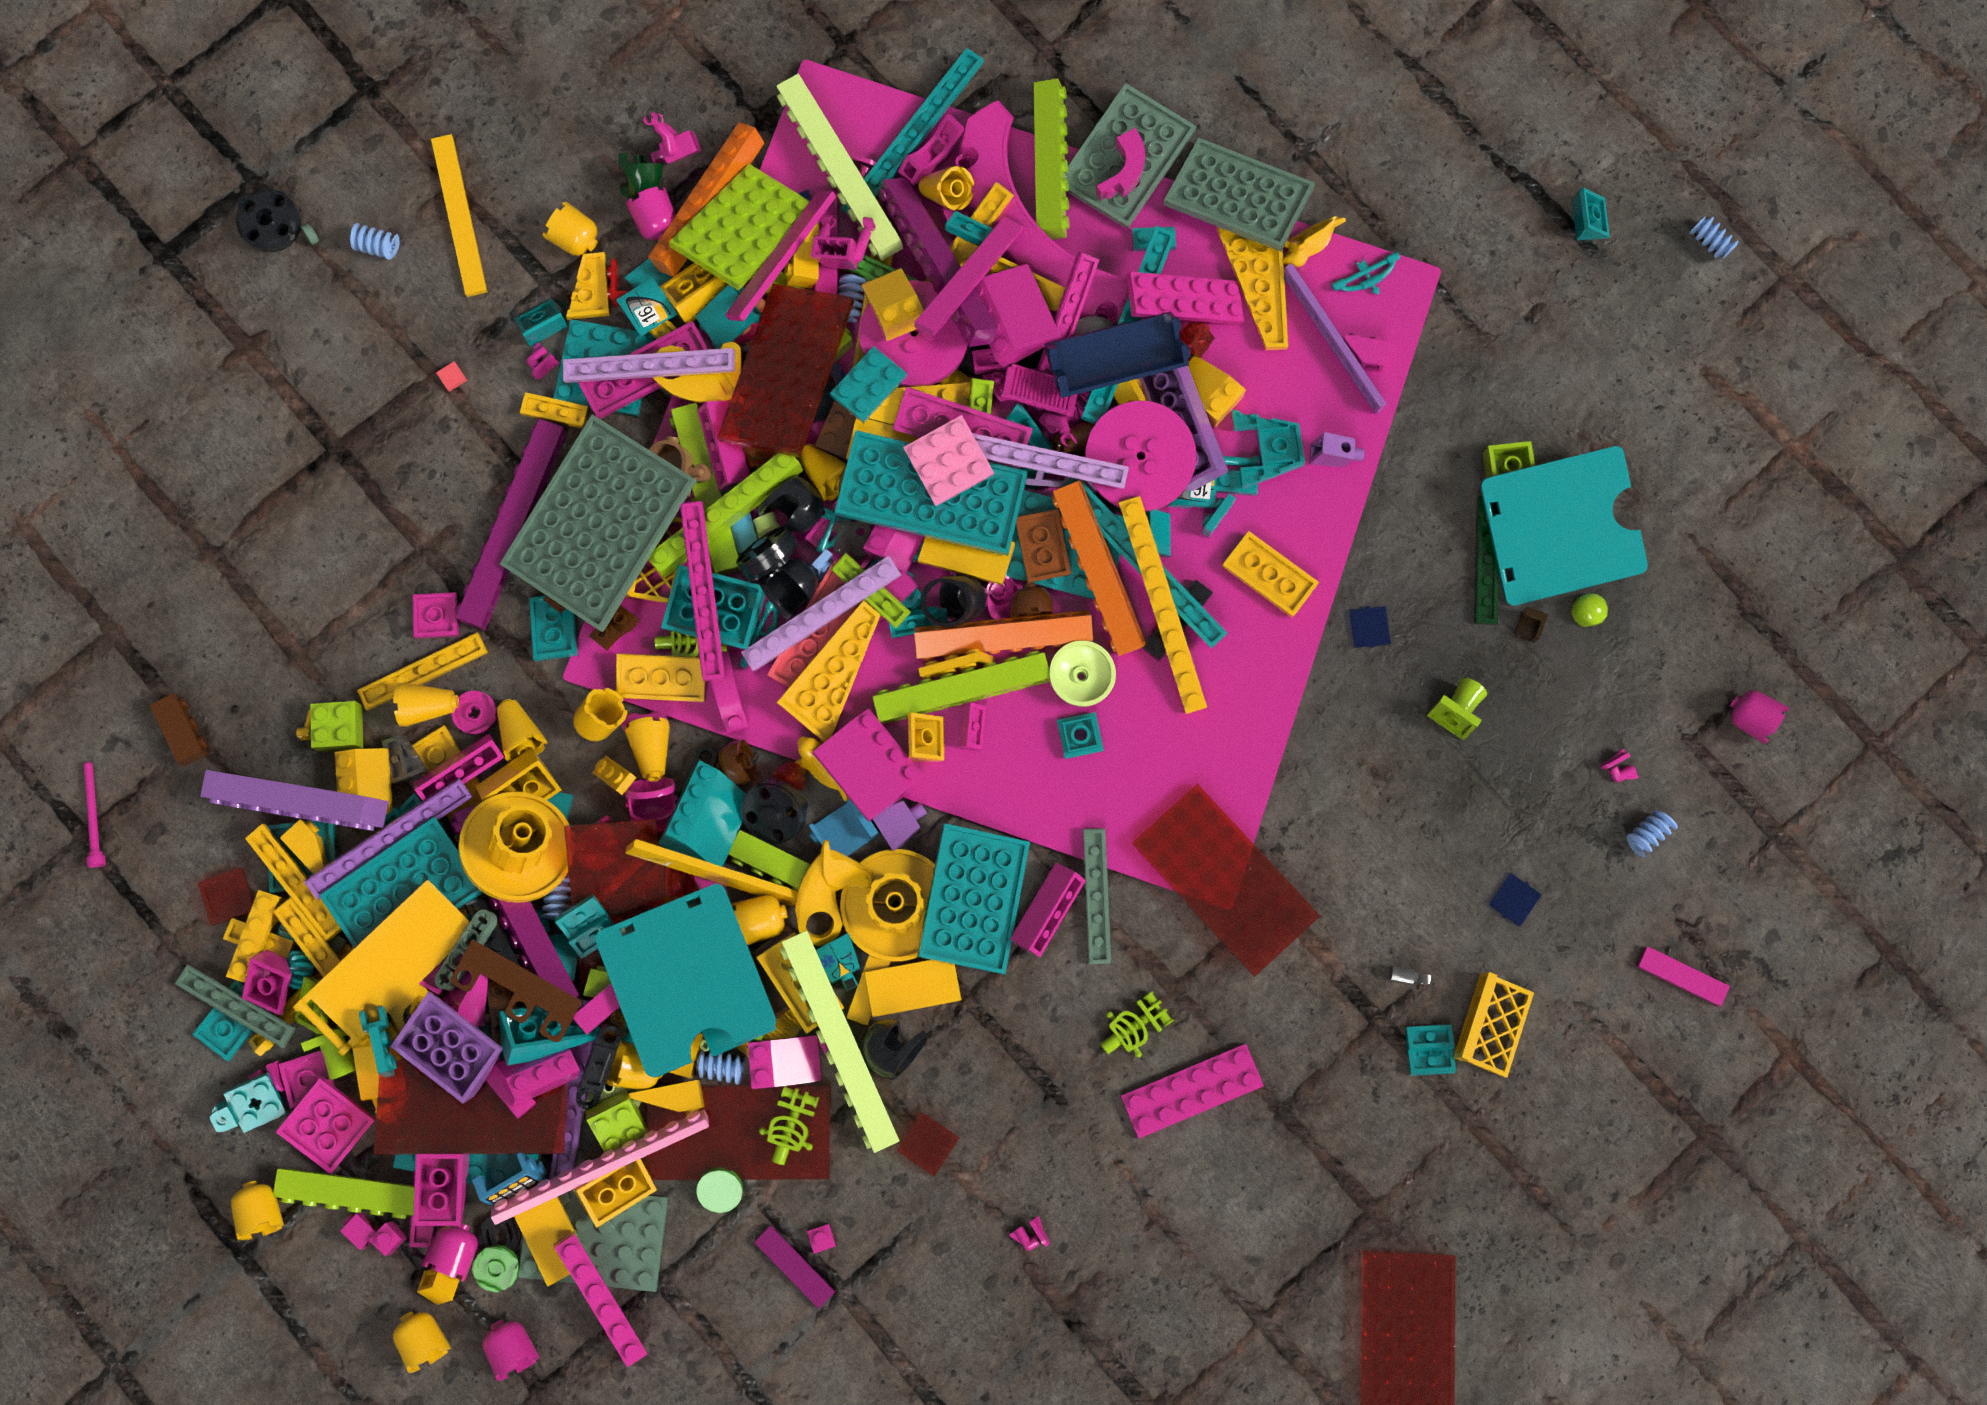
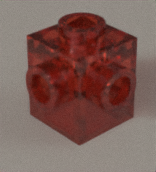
[1179,322,1215,358]
[773,761,807,791]

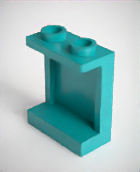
[695,284,765,349]

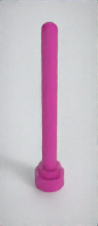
[83,761,106,868]

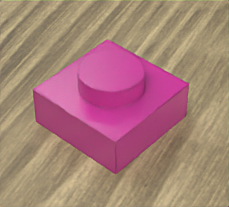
[807,1224,836,1254]

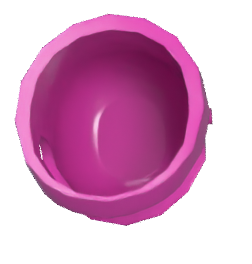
[624,777,678,833]

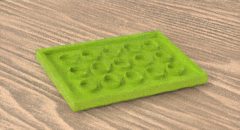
[669,164,810,291]

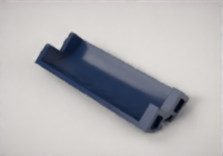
[1044,312,1191,398]

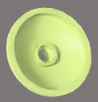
[1049,641,1116,707]

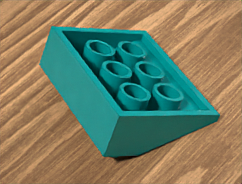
[661,564,766,650]
[658,760,746,867]

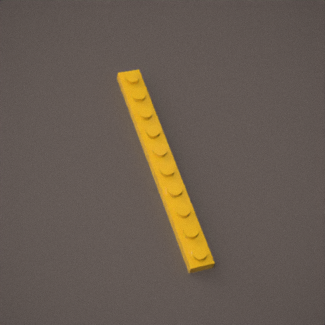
[1119,496,1207,714]

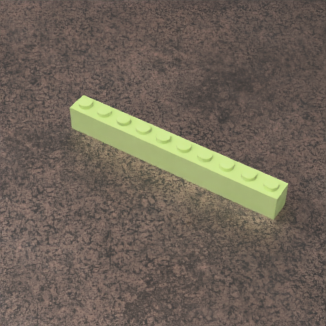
[776,73,903,261]
[779,931,899,1153]

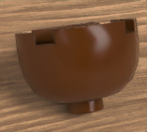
[1009,583,1054,617]
[716,739,757,784]

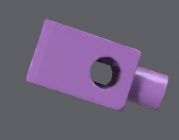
[1309,432,1364,467]
[872,801,927,851]

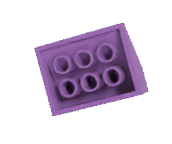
[391,991,503,1103]

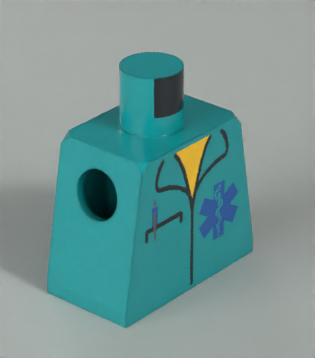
[816,933,861,991]

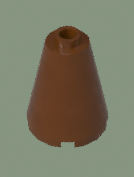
[1051,420,1095,457]

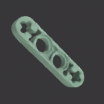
[435,910,497,991]

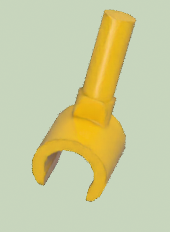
[296,709,311,741]

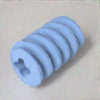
[1689,216,1739,262]
[350,223,400,260]
[838,274,866,323]
[1626,810,1678,858]
[541,874,575,920]
[696,1049,746,1085]

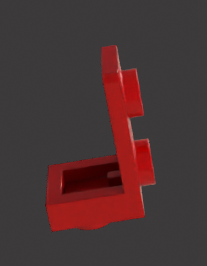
[607,259,630,307]

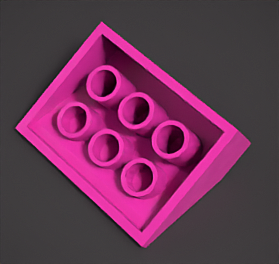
[974,264,1062,369]
[812,709,925,822]

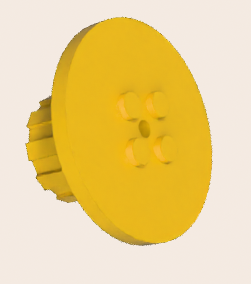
[458,792,575,903]
[840,849,935,962]

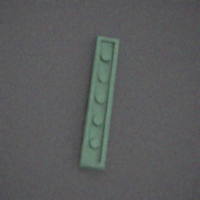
[1083,828,1111,964]
[175,964,297,1048]

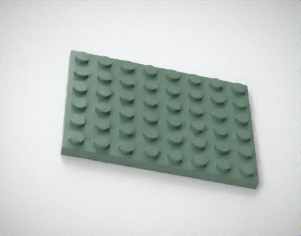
[500,414,697,632]

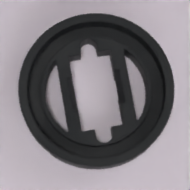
[479,1216,522,1251]

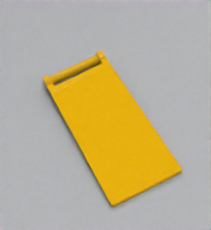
[293,880,470,1056]

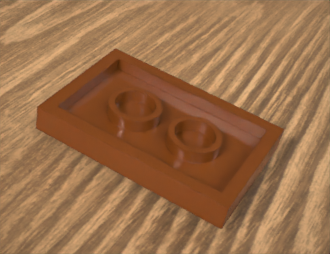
[1016,509,1071,583]

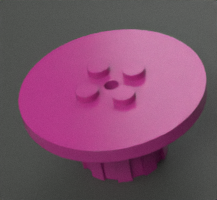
[859,280,968,387]
[1085,401,1196,512]

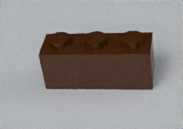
[150,693,209,766]

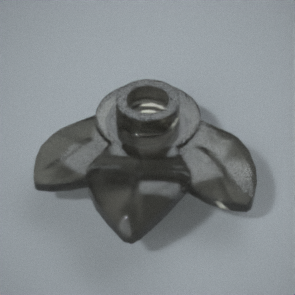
[832,520,871,561]

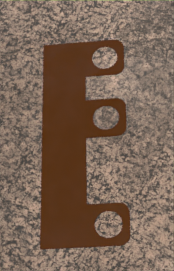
[451,939,582,1042]

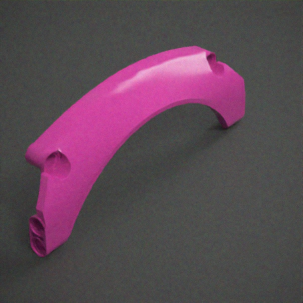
[953,100,1146,325]

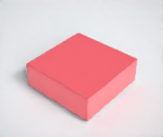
[436,361,467,392]

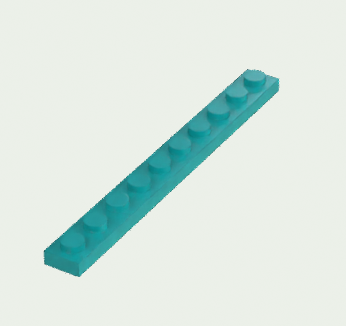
[841,48,984,216]
[1081,226,1176,424]
[1060,478,1228,649]

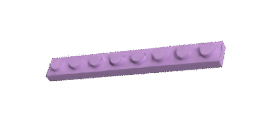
[563,348,735,383]
[972,433,1129,489]
[741,556,902,671]

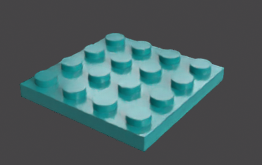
[553,319,655,417]

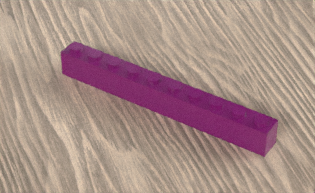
[878,178,999,347]
[455,419,567,631]
[451,804,579,998]

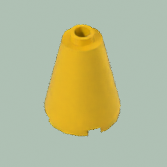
[919,166,974,210]
[797,444,847,501]
[393,683,459,727]
[497,699,547,762]
[625,717,670,782]

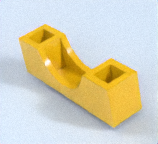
[226,890,287,983]

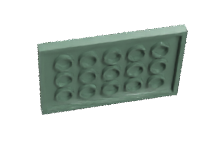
[1065,83,1197,229]
[1164,138,1315,252]
[518,1189,669,1292]

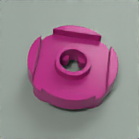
[452,690,498,735]

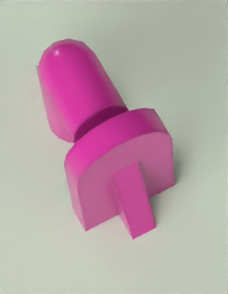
[849,150,877,179]
[526,343,559,379]
[1600,748,1639,783]
[248,1061,285,1092]
[1009,1216,1050,1251]

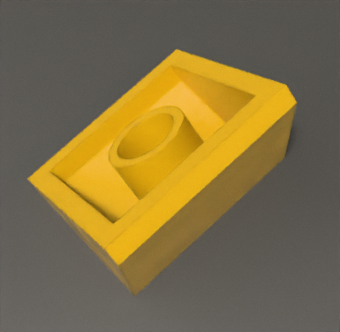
[908,712,944,762]

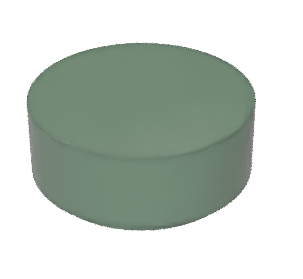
[300,223,319,245]

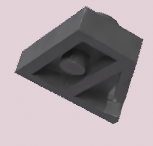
[382,735,429,784]

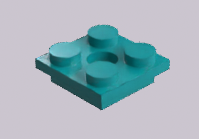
[1057,712,1104,759]

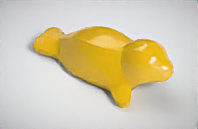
[1283,216,1346,268]
[795,736,849,802]

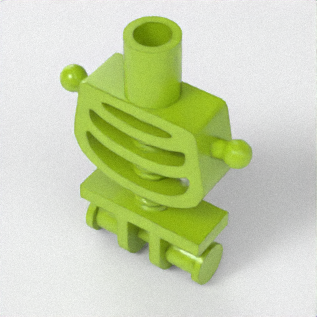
[655,631,728,657]
[1100,991,1174,1058]
[759,1086,820,1165]

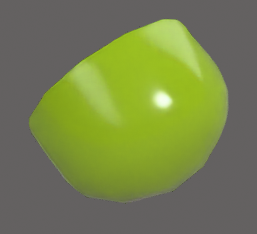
[1571,593,1608,627]

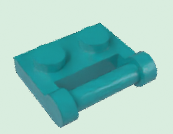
[1216,453,1260,496]

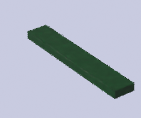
[1474,496,1499,625]

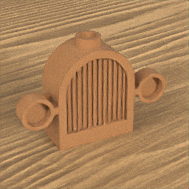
[649,436,712,497]

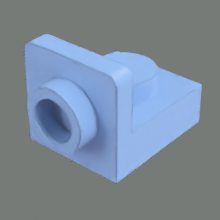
[812,549,833,581]

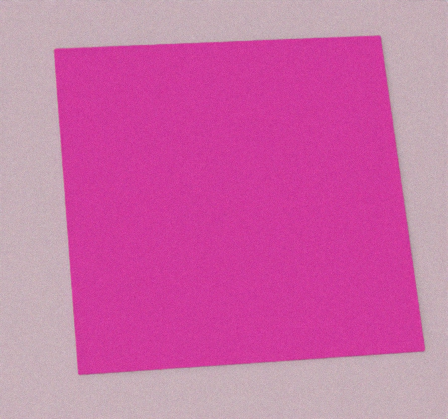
[563,59,1441,910]

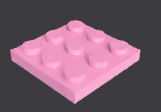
[903,415,994,506]

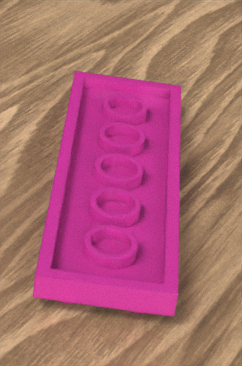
[1126,272,1244,325]
[578,321,708,419]
[893,387,1033,469]
[1121,1044,1264,1139]

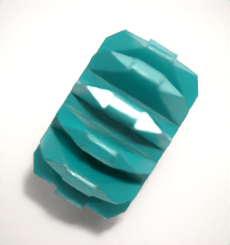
[286,950,314,989]

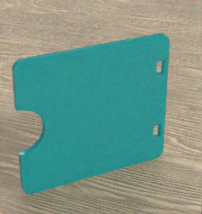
[1480,446,1648,606]
[595,884,777,1078]

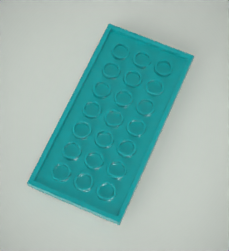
[835,430,1028,556]

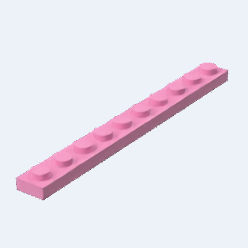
[491,1109,709,1225]

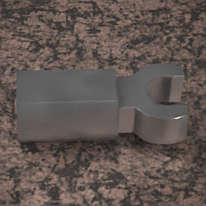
[1389,966,1431,985]

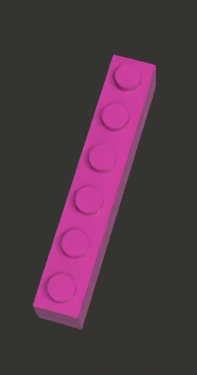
[553,1231,647,1367]

